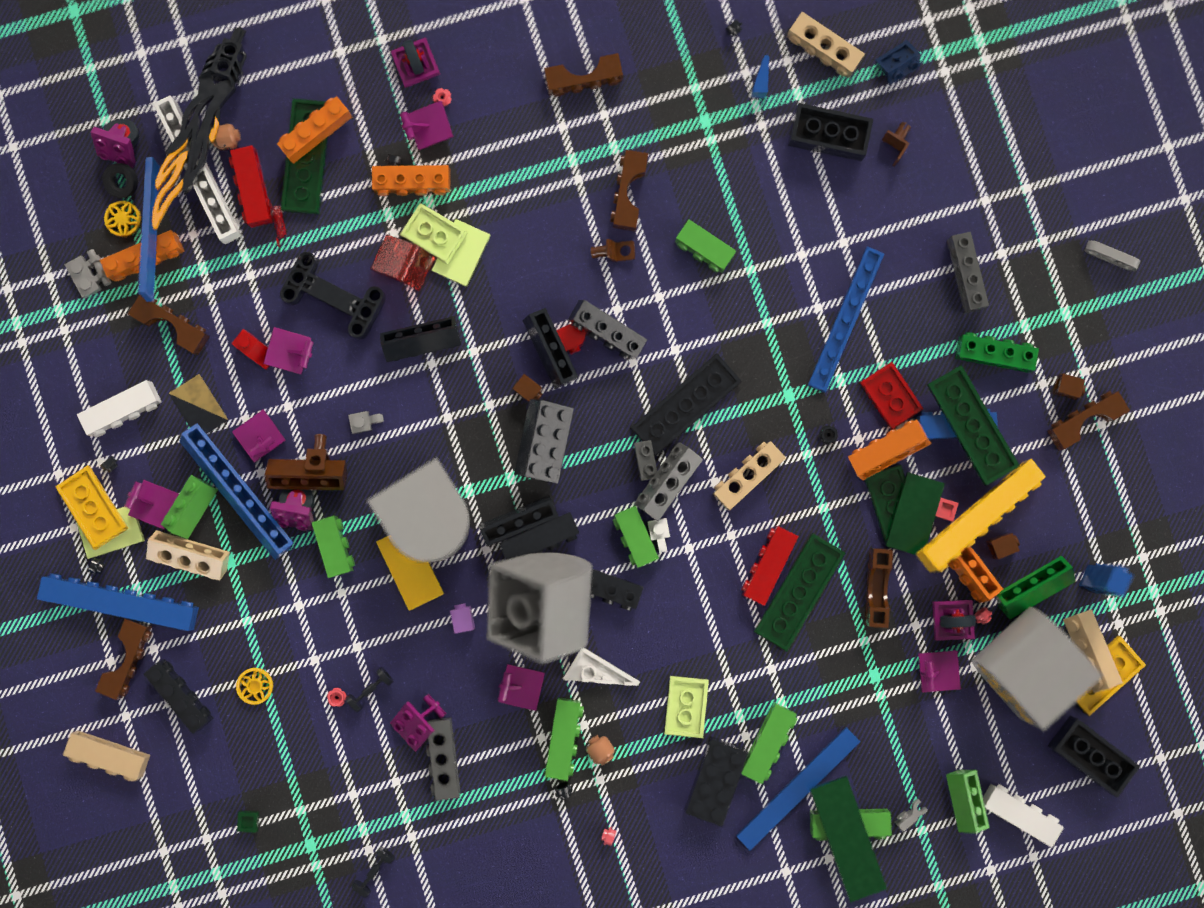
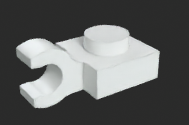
[647,518,670,553]

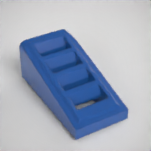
[751,55,769,98]

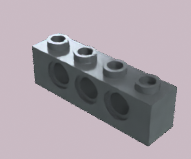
[947,231,989,313]
[634,442,703,521]
[426,717,461,801]

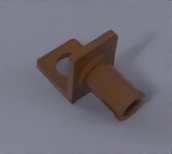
[882,122,911,167]
[591,239,635,262]
[305,434,330,471]

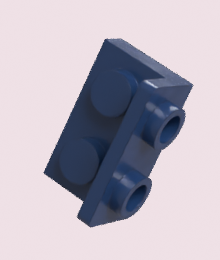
[875,40,921,85]

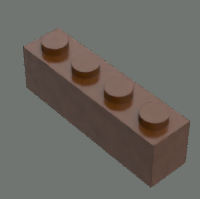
[265,459,348,490]

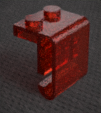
[370,234,436,292]

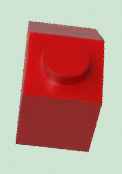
[556,323,587,355]
[231,329,269,370]

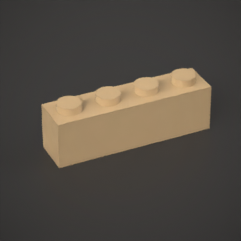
[1063,609,1123,693]
[63,730,150,781]

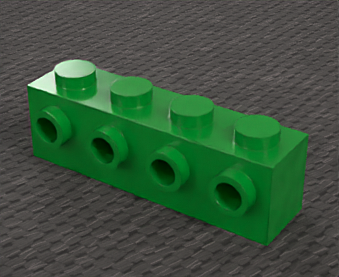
[955,332,1039,373]
[996,556,1076,620]

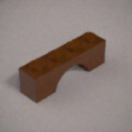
[544,53,623,97]
[610,150,648,232]
[128,294,210,356]
[1047,391,1130,451]
[865,548,893,628]
[95,618,152,700]

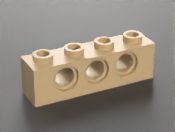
[787,12,865,78]
[713,441,786,511]
[146,530,230,581]

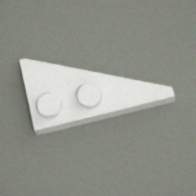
[563,648,640,686]

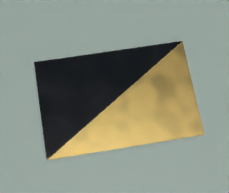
[169,374,228,434]

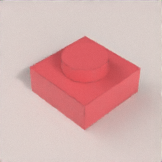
[935,498,959,522]

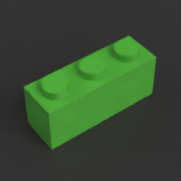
[675,219,736,273]
[161,475,218,539]
[613,505,659,568]
[311,516,355,578]
[946,769,989,833]

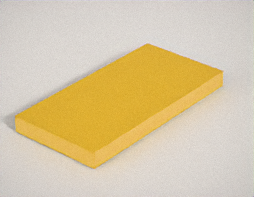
[55,465,129,550]
[376,536,444,611]
[1075,636,1146,716]

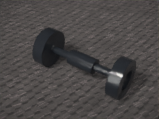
[345,667,394,713]
[352,847,395,897]

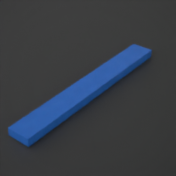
[138,157,160,302]
[807,246,884,393]
[736,727,860,850]

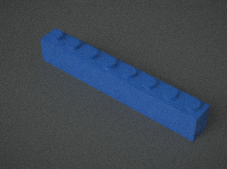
[179,423,294,560]
[37,573,199,631]

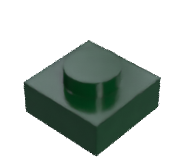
[237,811,259,833]

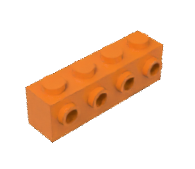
[276,96,352,164]
[372,165,450,196]
[100,230,185,281]
[848,420,931,481]
[947,546,1003,603]

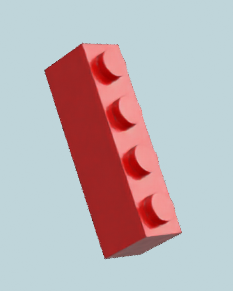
[229,145,274,228]
[741,526,799,606]

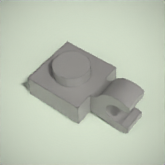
[348,411,384,434]
[895,799,927,832]

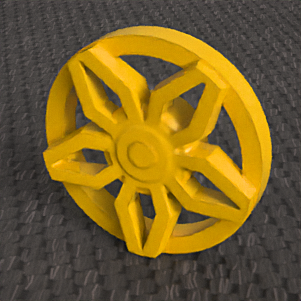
[104,201,141,237]
[236,668,273,705]

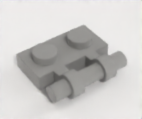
[64,249,112,299]

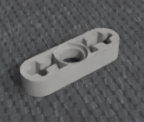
[1085,240,1140,271]

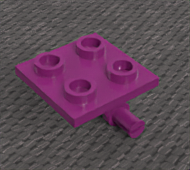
[400,101,453,150]
[263,327,314,375]
[232,409,286,463]
[124,480,179,530]
[918,650,961,692]
[498,664,545,711]
[390,694,447,752]

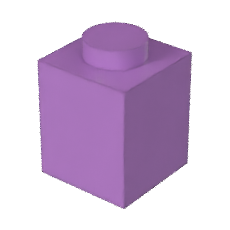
[450,603,475,634]

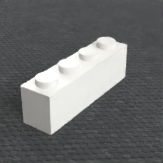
[77,380,162,437]
[983,784,1064,847]

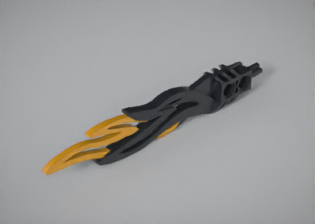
[152,26,247,230]

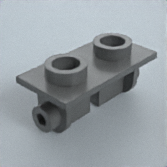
[634,440,657,481]

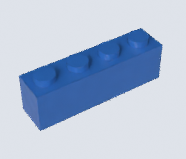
[916,409,998,439]
[1079,563,1133,597]

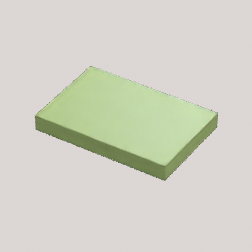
[400,203,468,264]
[432,219,490,287]
[76,507,145,559]
[664,676,709,738]

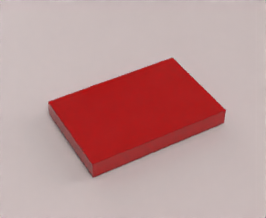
[860,362,923,430]

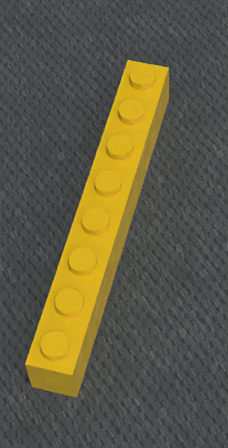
[916,459,1046,573]

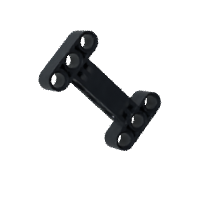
[280,252,386,340]

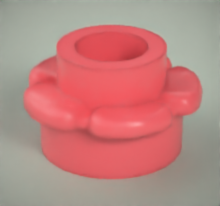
[433,88,451,107]
[974,607,992,625]
[327,688,346,707]
[601,827,617,846]

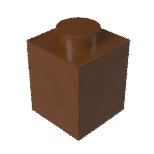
[1052,373,1086,400]
[512,374,543,402]
[986,533,1020,559]

